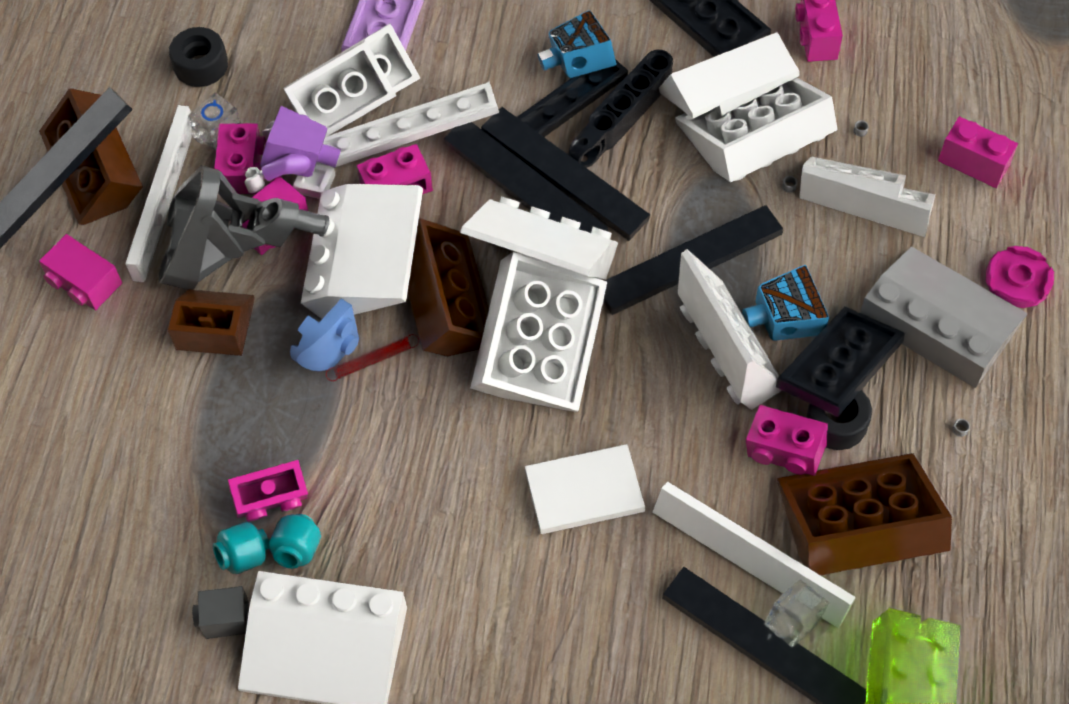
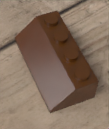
[39,88,143,225]
[408,218,489,357]

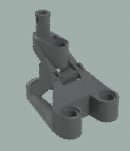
[158,165,329,290]

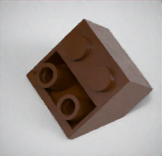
[168,289,255,356]

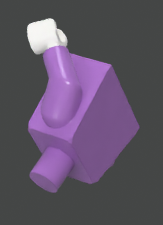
[244,106,341,193]

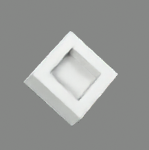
[293,163,335,199]

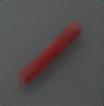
[326,334,419,381]

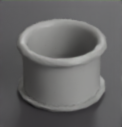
[853,120,869,137]
[782,176,798,193]
[952,418,970,437]

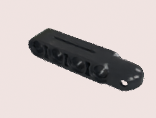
[568,49,673,168]

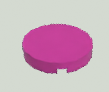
[985,246,1054,308]

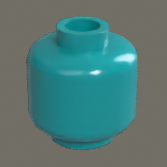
[268,514,321,569]
[212,522,269,574]

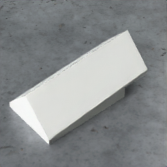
[283,23,420,137]
[659,32,799,119]
[800,157,935,237]

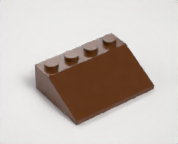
[777,453,952,575]

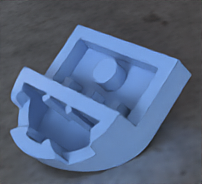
[290,298,359,371]

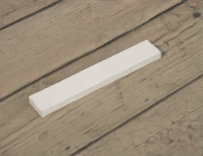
[317,82,499,168]
[125,105,196,282]
[652,482,856,628]

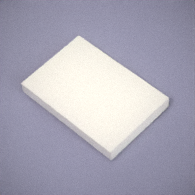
[525,444,645,534]

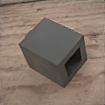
[192,586,249,639]

